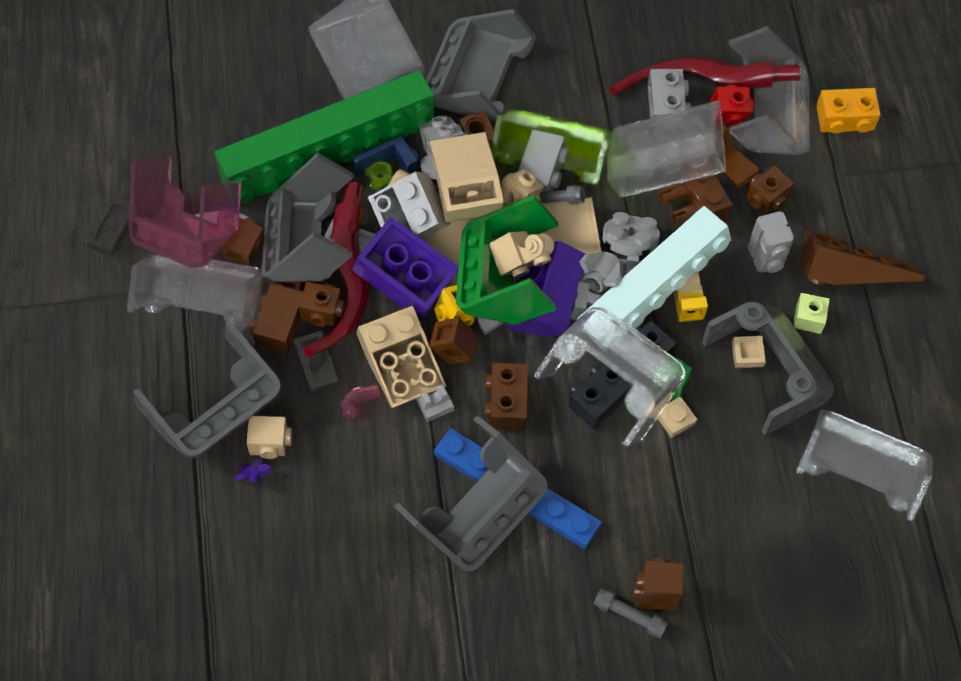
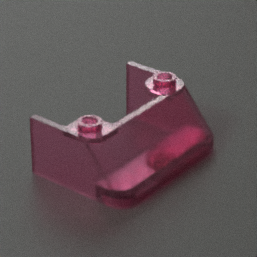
[129,156,242,269]

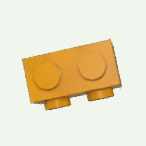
[816,88,880,134]

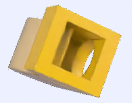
[674,271,708,322]

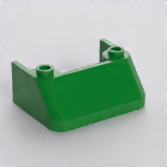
[456,195,559,325]

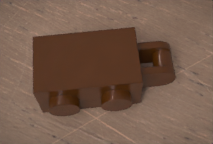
[250,282,305,354]

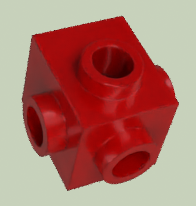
[710,85,754,126]

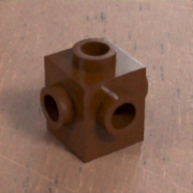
[746,165,794,215]
[299,282,345,327]

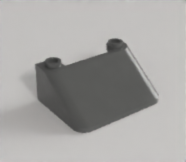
[426,9,536,123]

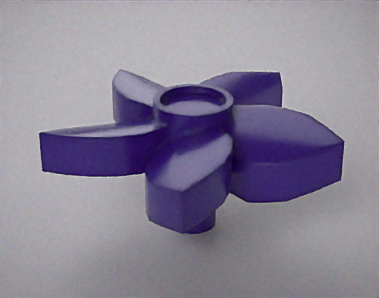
[235,458,272,483]

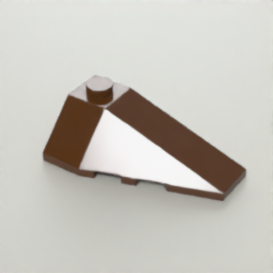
[801,229,925,285]

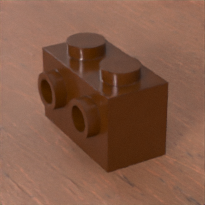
[485,363,528,430]
[633,558,683,613]

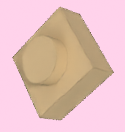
[732,336,766,368]
[655,396,697,438]

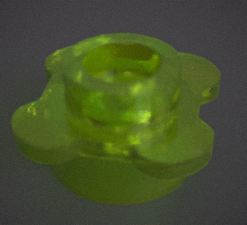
[365,162,394,190]

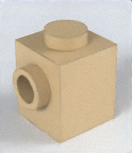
[247,416,292,459]

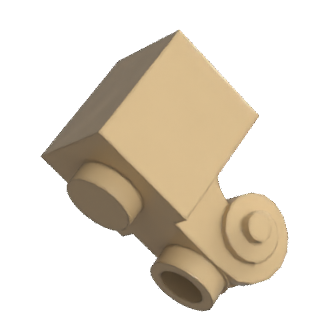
[489,231,554,278]

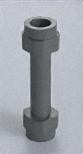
[539,185,585,205]
[593,588,668,639]

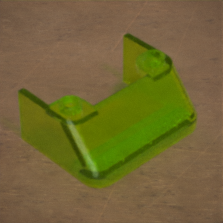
[490,108,613,185]

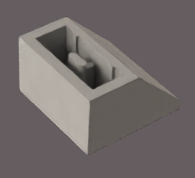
[368,172,451,239]

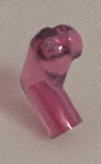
[340,384,380,419]

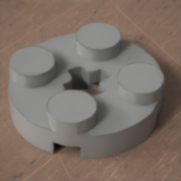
[602,212,660,256]

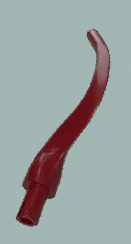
[609,57,800,96]
[304,181,369,357]

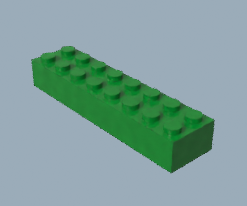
[214,70,434,206]

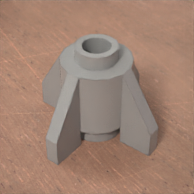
[579,252,622,296]

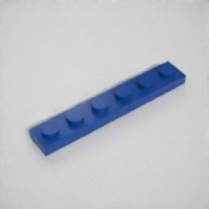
[434,428,602,550]

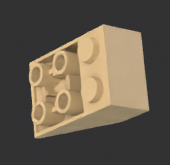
[429,132,504,222]
[356,306,446,408]

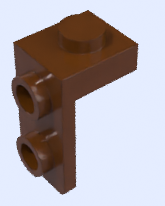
[700,123,760,187]

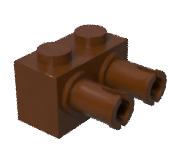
[657,160,732,228]

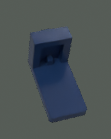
[353,136,420,176]

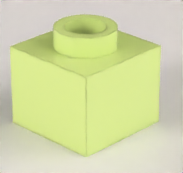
[793,293,829,334]

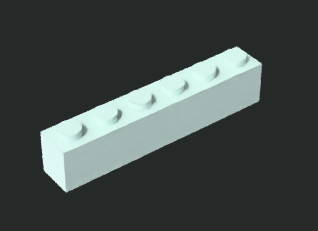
[576,206,731,353]

